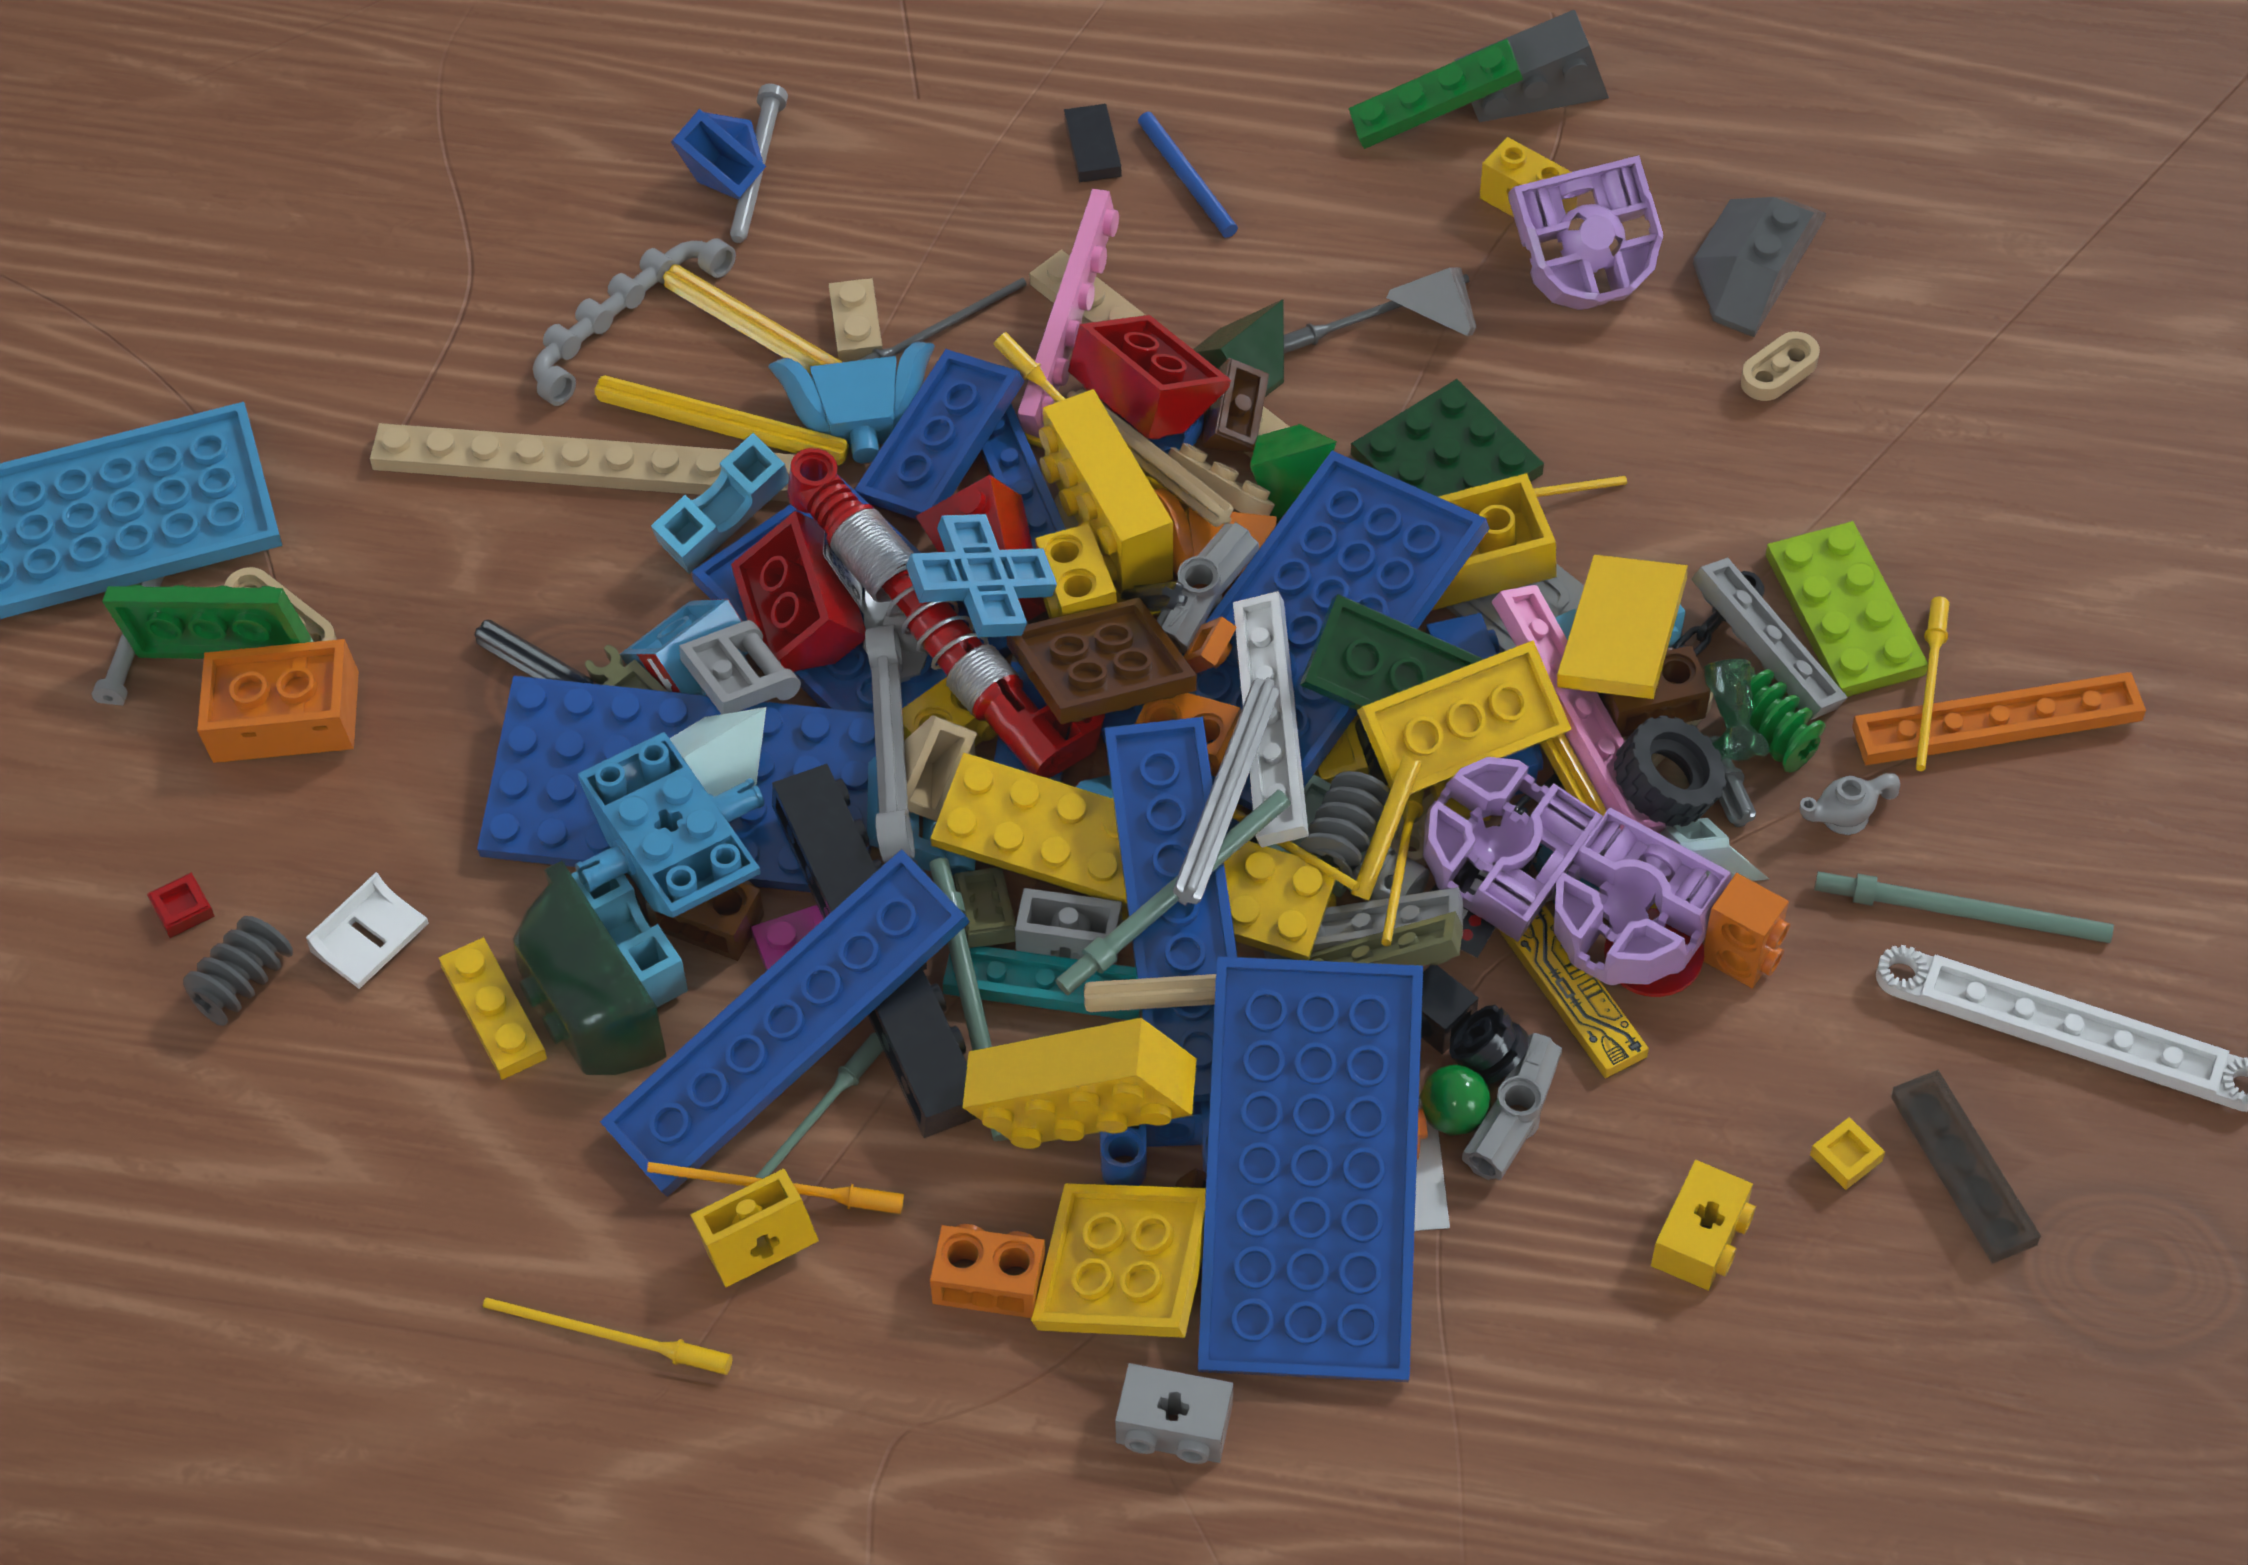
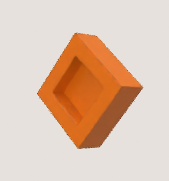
[1184,616,1237,673]

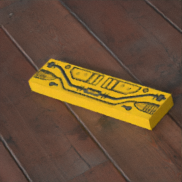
[1498,905,1649,1079]

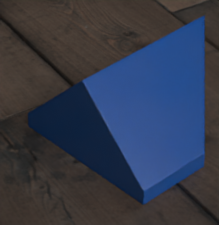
[671,109,766,200]

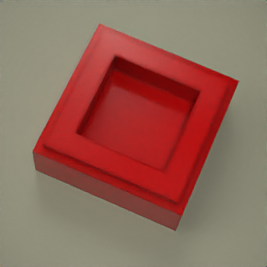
[147,872,215,938]

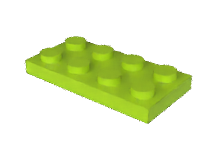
[1765,521,1928,697]

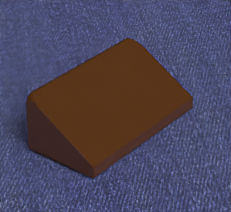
[1201,358,1269,452]

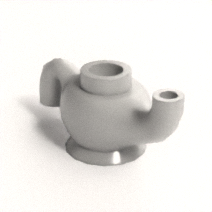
[1799,773,1901,835]

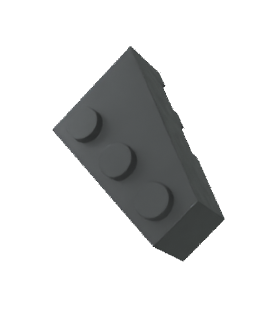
[1455,9,1609,122]

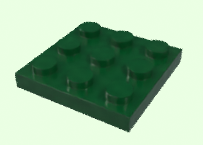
[1351,379,1544,497]

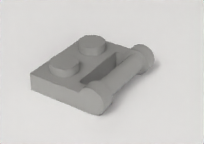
[679,620,801,714]

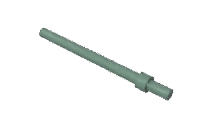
[1055,790,1291,995]
[929,858,1008,1141]
[1814,871,2114,943]

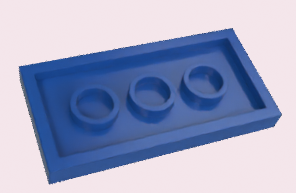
[854,349,1025,520]

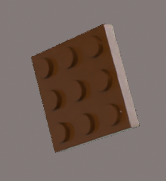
[1007,597,1197,725]

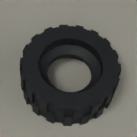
[1614,716,1727,827]

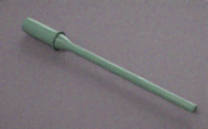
[755,1033,883,1178]

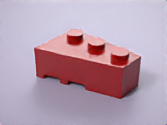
[916,475,1046,621]

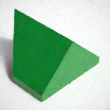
[1250,424,1337,523]

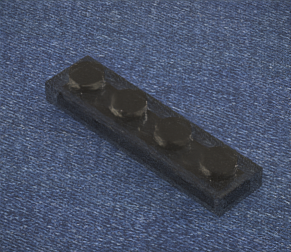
[1891,1070,2041,1264]

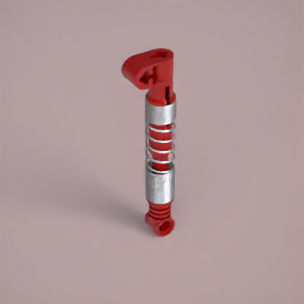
[787,448,1105,779]

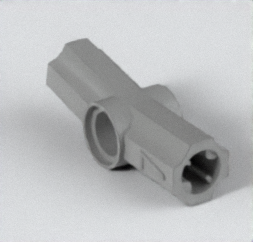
[1157,522,1259,653]
[1462,1033,1562,1180]

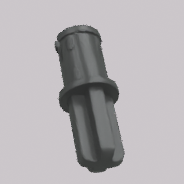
[1709,736,1756,827]

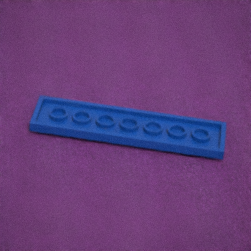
[1105,717,1237,1102]
[600,849,970,1197]

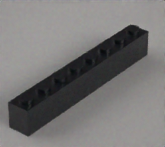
[772,764,977,1138]

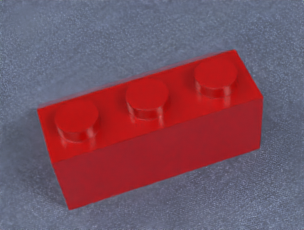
[1068,315,1231,439]
[731,511,866,671]

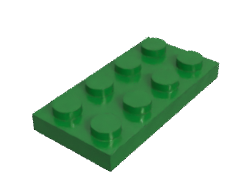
[102,585,314,659]

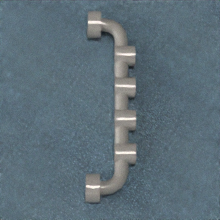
[533,238,736,406]

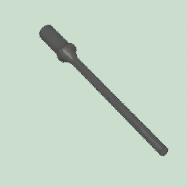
[1284,274,1470,354]
[857,278,1027,361]

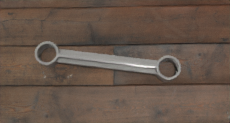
[865,624,915,863]

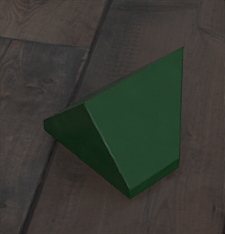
[1193,299,1284,397]

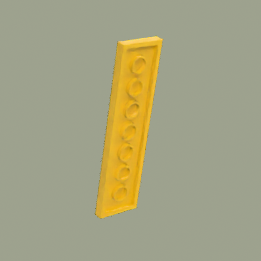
[930,752,1339,960]

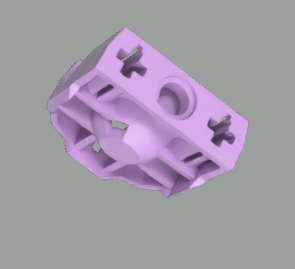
[1508,155,1663,310]
[1423,757,1603,942]
[1554,807,1732,986]

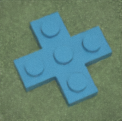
[906,514,1057,638]

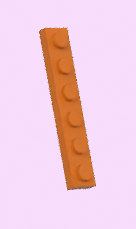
[1852,672,2146,766]

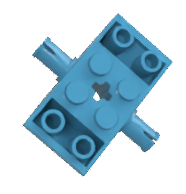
[575,732,764,918]

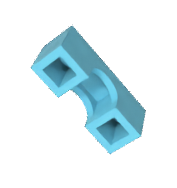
[651,433,789,574]
[567,872,688,1014]

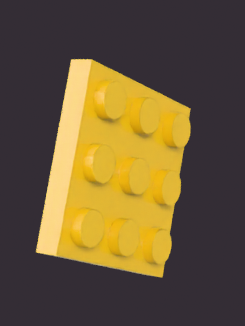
[1031,1183,1206,1338]

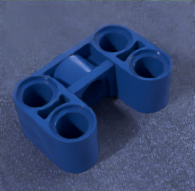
[1100,1101,1210,1186]

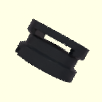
[1449,1005,1530,1085]

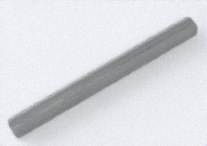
[1173,677,1279,905]

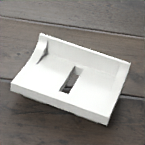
[306,872,429,989]

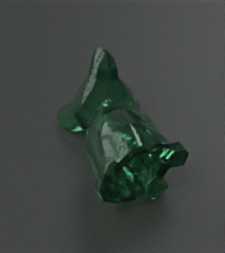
[1703,659,1770,761]

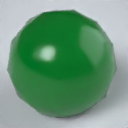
[1420,1065,1491,1136]

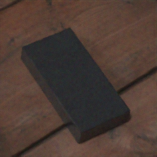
[1064,103,1122,183]

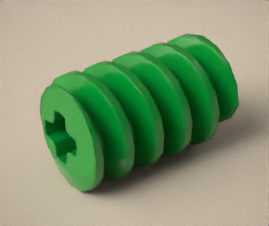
[1721,669,1825,773]

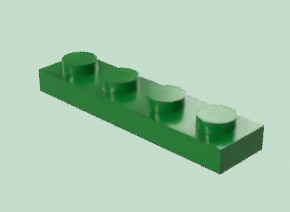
[1348,39,1524,149]

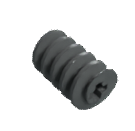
[1299,771,1390,878]
[183,916,293,1026]

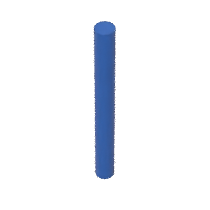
[1138,112,1238,238]

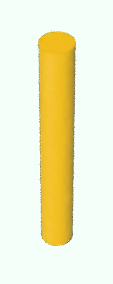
[1351,755,1422,901]

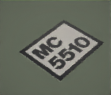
[823,530,865,613]

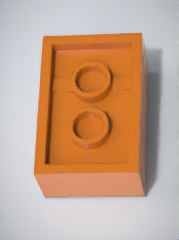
[197,639,359,763]

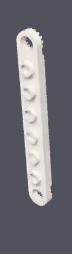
[1876,945,2248,1112]

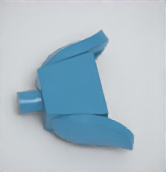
[768,341,935,463]

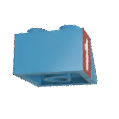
[620,599,748,695]

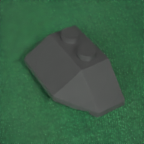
[1693,197,1826,337]

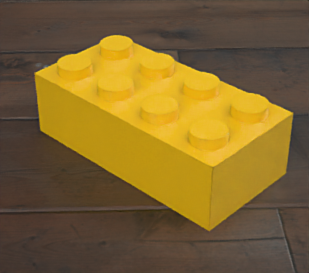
[1039,389,1173,596]
[1431,473,1557,611]
[962,1018,1197,1149]

